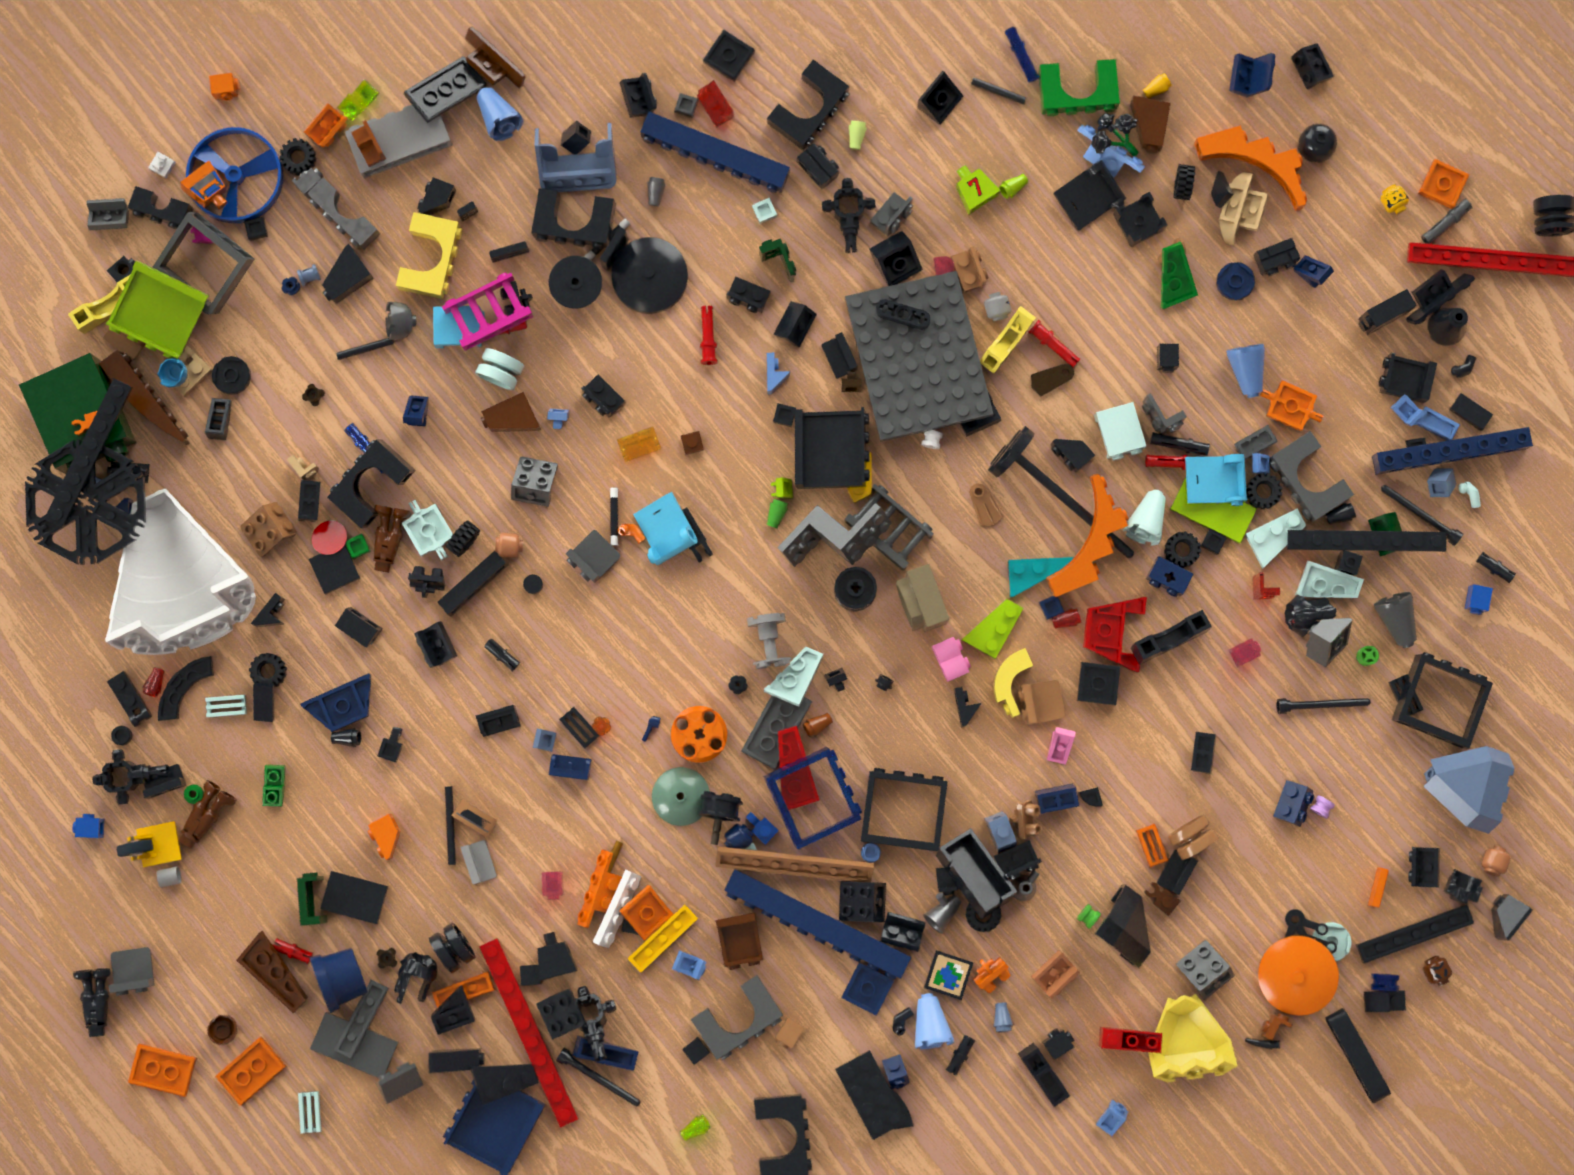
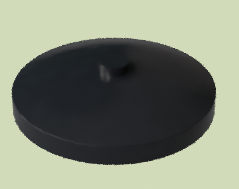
[611,237,688,314]

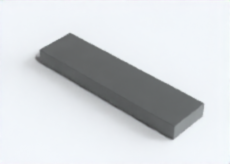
[334,980,389,1060]

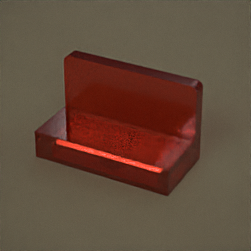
[1253,572,1280,600]

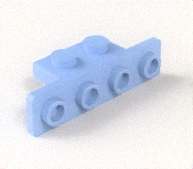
[1077,125,1145,178]

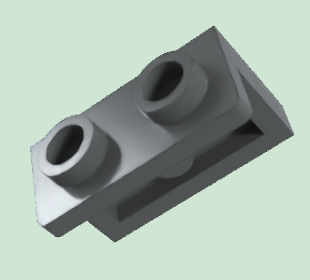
[86,198,129,230]

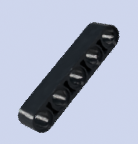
[1325,1008,1391,1104]

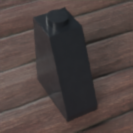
[322,244,373,304]
[428,1048,485,1073]

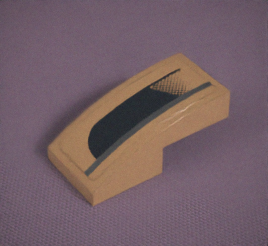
[452,799,497,837]

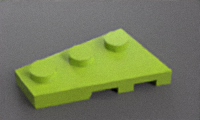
[961,599,1023,659]

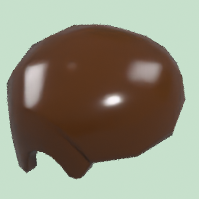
[207,1015,238,1045]

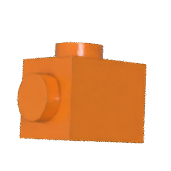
[209,73,240,101]

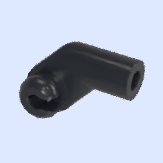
[1451,355,1477,378]
[892,1007,914,1036]

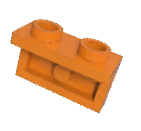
[303,103,347,148]

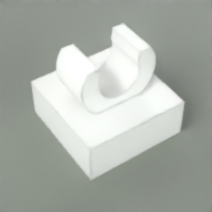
[148,152,176,179]

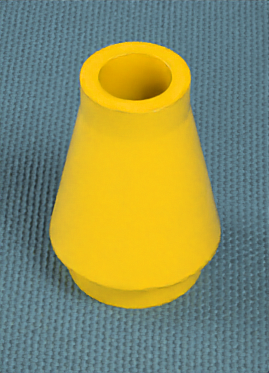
[1142,73,1172,99]

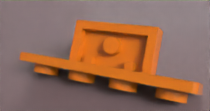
[577,849,622,928]

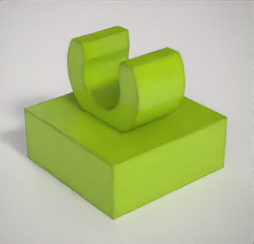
[771,477,793,499]

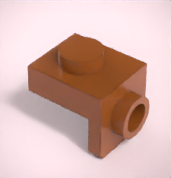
[1261,1013,1293,1040]

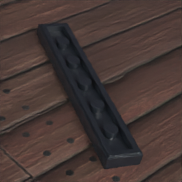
[1356,905,1474,963]

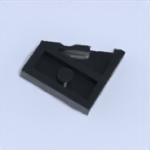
[431,985,475,1035]

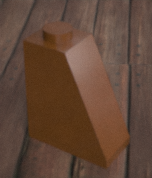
[1130,96,1171,153]
[480,392,541,432]

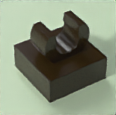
[841,371,861,392]

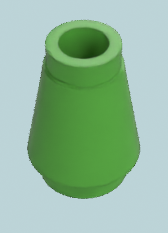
[767,499,788,528]

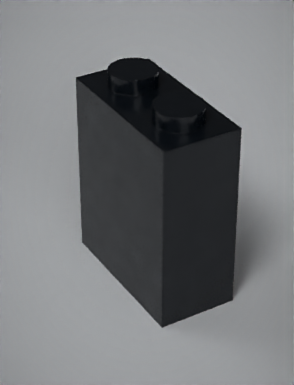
[1358,289,1417,335]

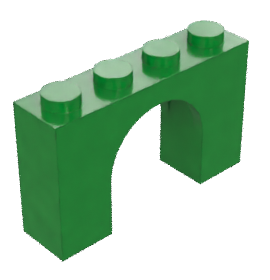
[1038,59,1120,116]

